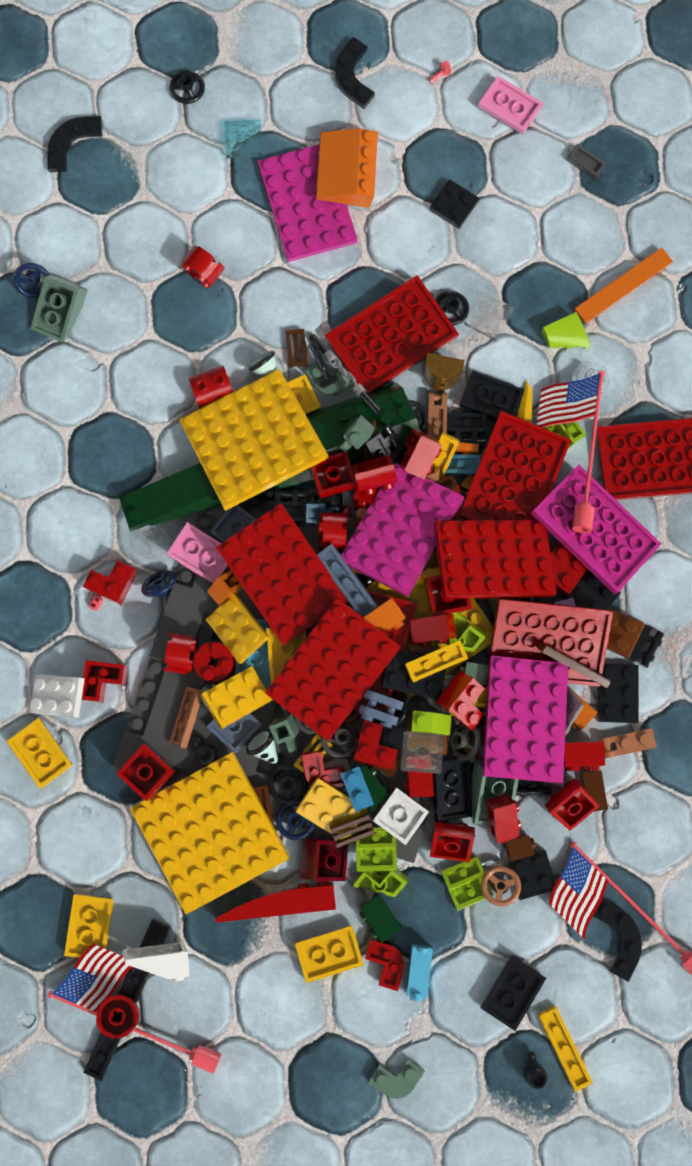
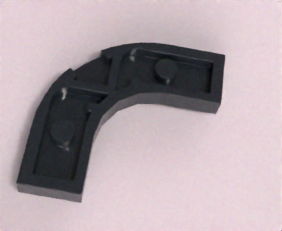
[336,37,375,109]
[47,116,103,172]
[593,898,642,982]

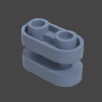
[358,690,404,728]

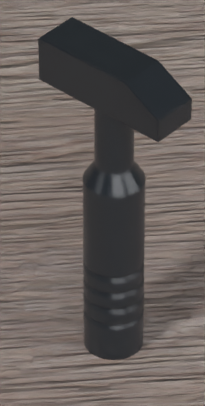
[310,344,338,389]

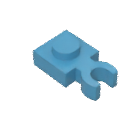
[305,502,339,523]

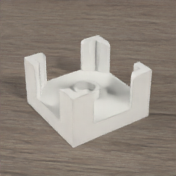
[373,788,429,845]

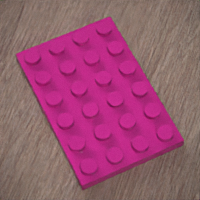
[258,144,358,262]
[341,463,464,597]
[531,464,661,595]
[482,656,568,783]

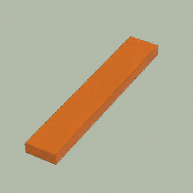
[574,247,673,325]

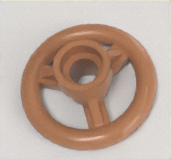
[481,866,521,907]

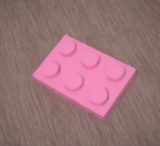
[478,76,543,134]
[166,522,228,584]

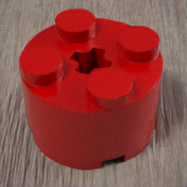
[181,245,225,289]
[319,512,347,552]
[163,633,196,675]
[194,642,235,683]
[96,995,140,1039]

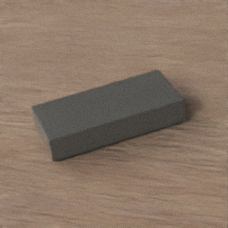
[566,144,607,180]

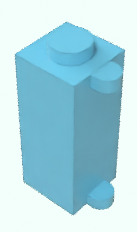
[406,944,433,1001]

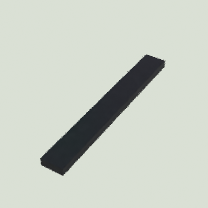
[83,919,171,1081]

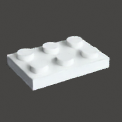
[29,674,85,718]

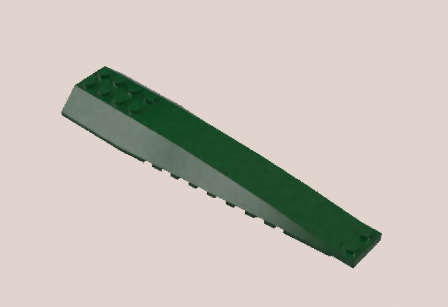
[119,382,420,531]

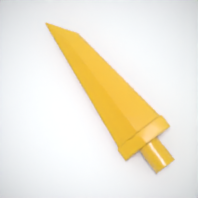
[517,379,532,423]

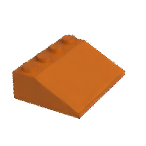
[316,128,378,208]

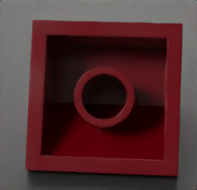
[300,838,348,881]

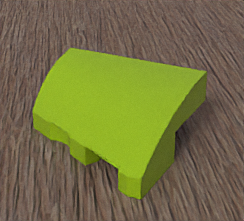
[541,312,591,349]
[432,612,486,652]
[353,868,409,897]

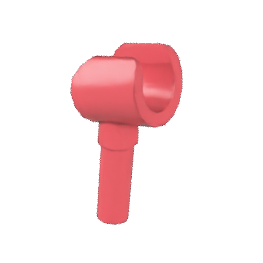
[429,61,451,83]

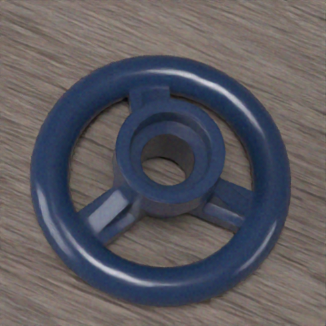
[13,263,50,298]
[141,570,177,598]
[276,801,315,841]

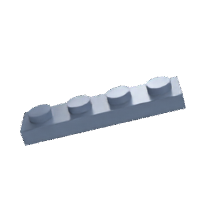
[317,544,378,617]

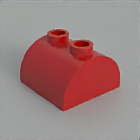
[188,365,233,409]
[311,451,357,498]
[352,455,397,495]
[425,575,472,617]
[545,778,600,831]
[430,821,475,862]

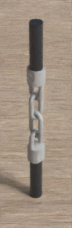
[309,334,382,415]

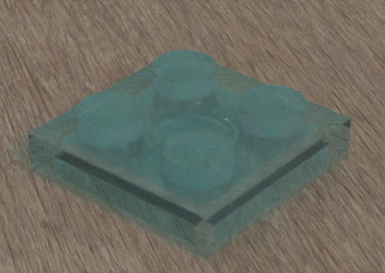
[225,120,262,158]

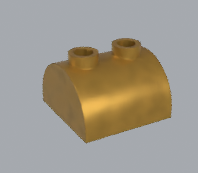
[424,353,465,393]

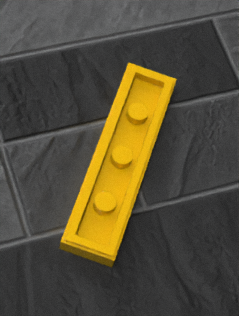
[537,1006,593,1092]

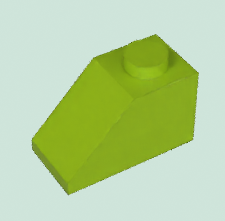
[410,711,451,736]

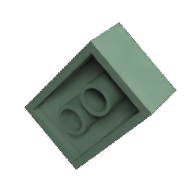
[30,276,88,343]
[472,760,519,824]

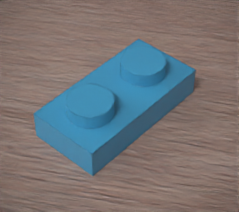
[445,454,482,475]
[341,767,374,812]

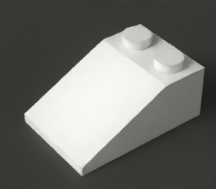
[123,942,189,981]

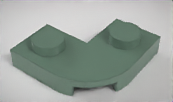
[305,364,352,396]
[368,1058,425,1099]

